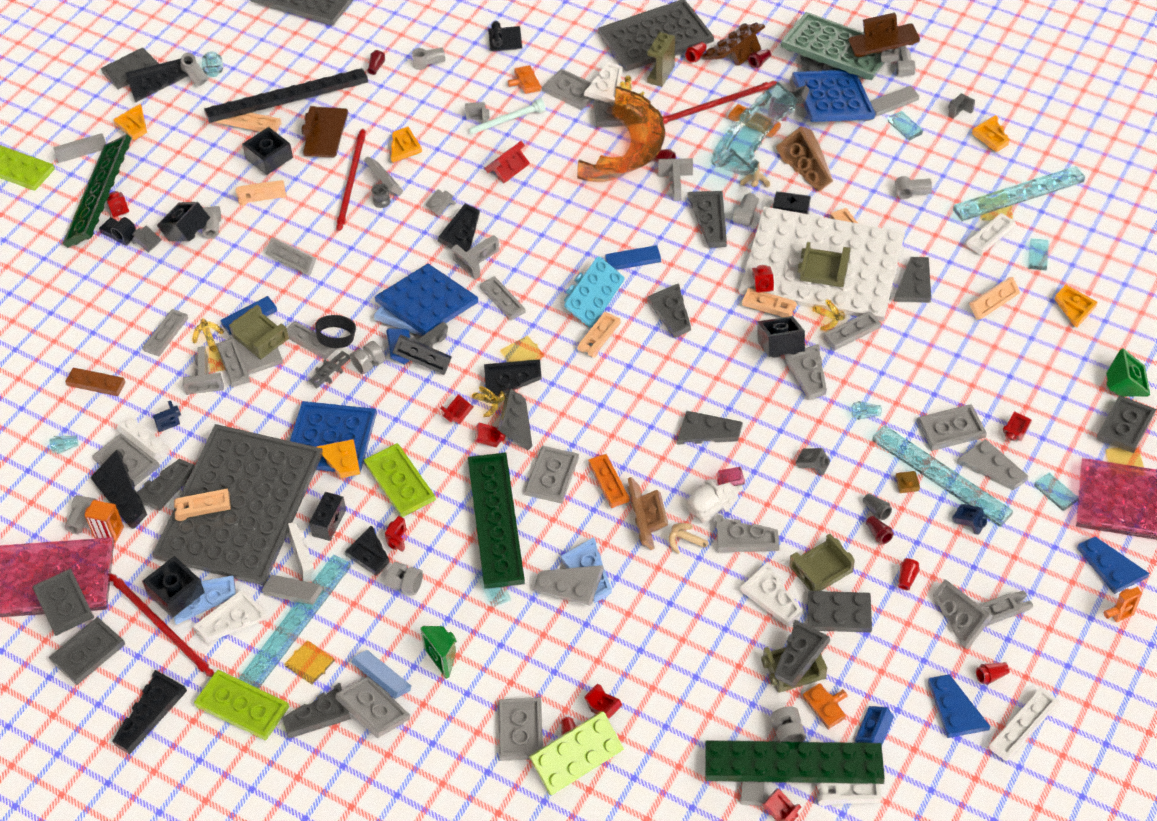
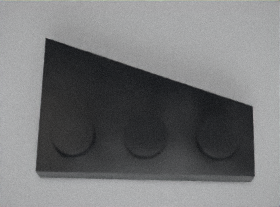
[438,203,480,252]
[484,359,542,400]

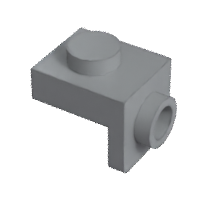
[465,102,490,123]
[426,189,456,216]

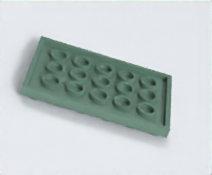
[780,12,885,80]

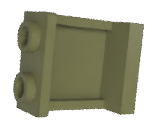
[647,32,675,87]
[797,242,851,288]
[229,305,289,360]
[789,533,855,591]
[761,647,828,693]

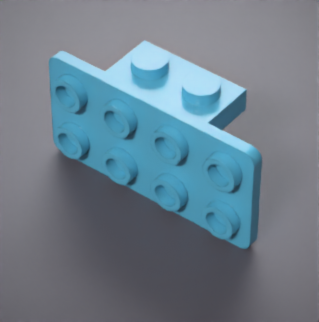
[564,257,625,328]

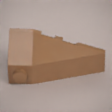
[776,126,833,191]

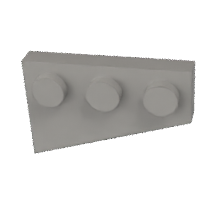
[785,344,827,400]
[957,439,1028,491]
[716,514,779,552]
[533,565,604,606]
[933,579,993,649]

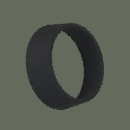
[315,315,356,348]

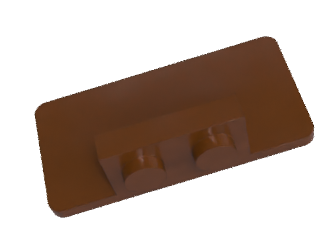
[848,12,920,57]
[702,22,765,65]
[301,106,349,158]

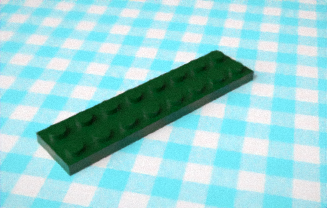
[62,134,132,248]
[468,452,525,589]
[705,740,885,784]

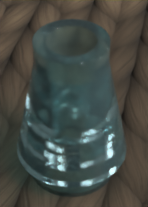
[852,401,882,420]
[49,435,79,455]

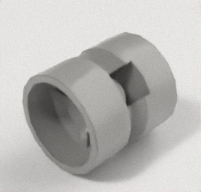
[350,341,385,374]
[386,561,423,595]
[771,706,806,743]

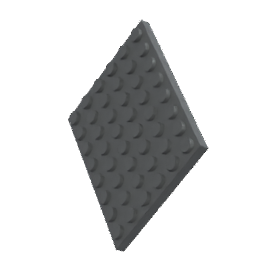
[152,424,323,586]

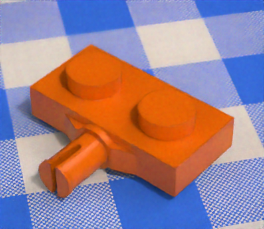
[508,65,541,94]
[1103,586,1142,623]
[803,683,848,730]

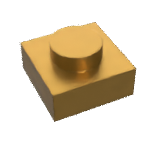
[895,471,920,493]

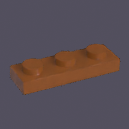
[65,367,126,396]

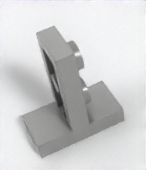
[658,158,693,201]
[451,235,500,280]
[183,346,224,395]

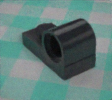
[99,217,136,246]

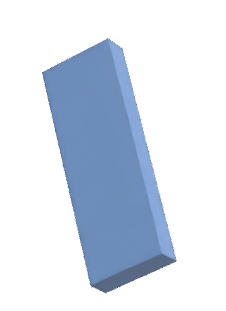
[351,650,412,699]

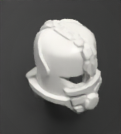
[685,479,743,522]

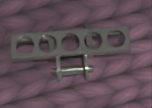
[309,351,350,389]

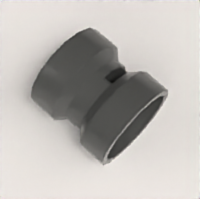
[371,184,390,208]

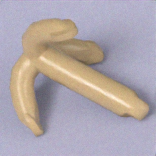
[740,161,771,187]
[669,523,708,554]

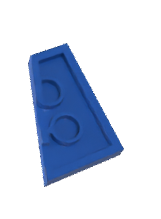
[1077,536,1150,594]
[928,674,991,738]

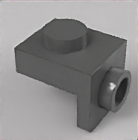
[948,93,975,119]
[131,225,162,253]
[796,448,830,475]

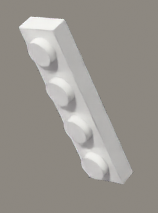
[989,687,1059,762]

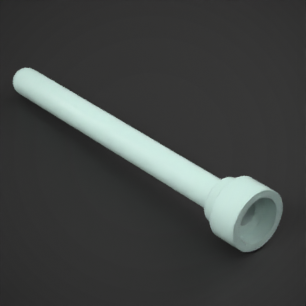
[469,98,546,134]

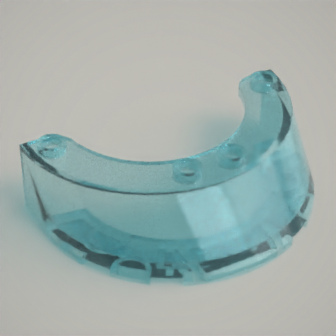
[711,82,798,176]

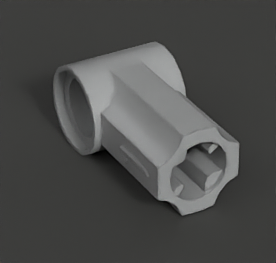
[896,46,915,76]
[412,47,446,70]
[180,53,209,87]
[895,176,932,199]
[733,193,759,226]
[203,206,221,239]
[64,495,97,535]

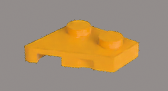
[113,104,147,141]
[972,115,1010,152]
[390,127,422,163]
[1055,285,1098,328]
[317,439,360,478]

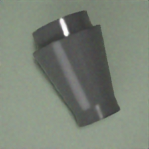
[863,493,892,520]

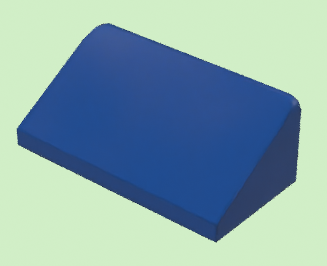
[386,329,410,365]
[854,706,894,745]

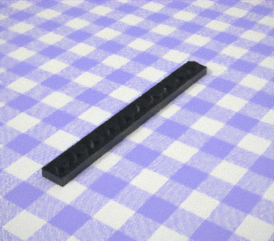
[204,68,368,123]

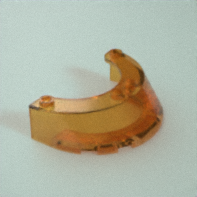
[577,86,665,182]

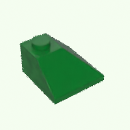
[1106,348,1151,397]
[420,626,457,679]

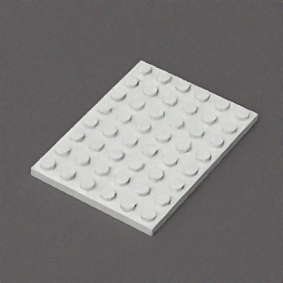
[739,207,905,322]

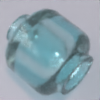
[201,51,223,77]

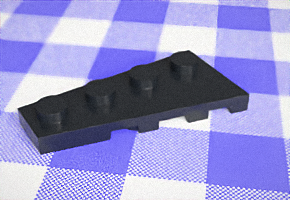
[125,58,192,103]
[90,450,147,529]
[112,670,187,755]

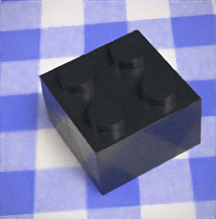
[242,127,293,175]
[156,202,210,242]
[757,316,805,358]
[142,556,205,618]

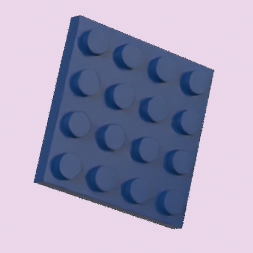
[791,70,876,122]
[375,263,478,335]
[290,401,377,475]

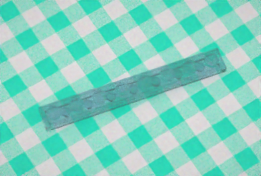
[953,166,1085,221]
[872,425,1013,527]
[238,554,351,689]

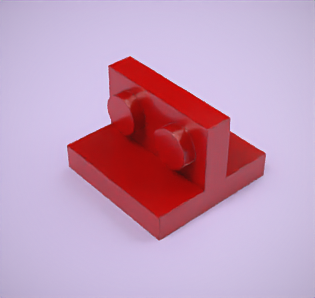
[484,141,530,184]

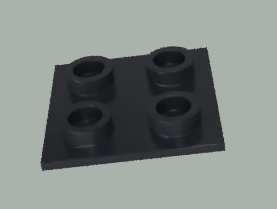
[488,21,523,51]

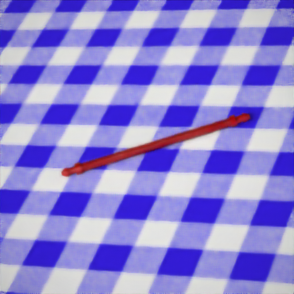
[652,81,777,126]
[336,128,366,231]
[109,573,214,677]

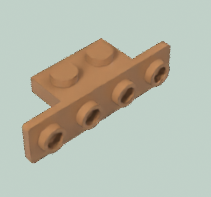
[627,477,669,550]

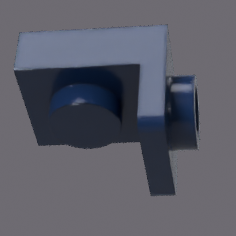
[152,400,181,432]
[952,504,987,535]

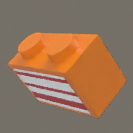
[85,500,124,543]

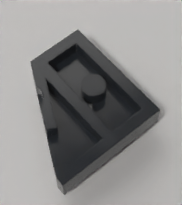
[345,526,389,576]

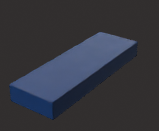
[605,245,661,270]
[220,296,278,335]

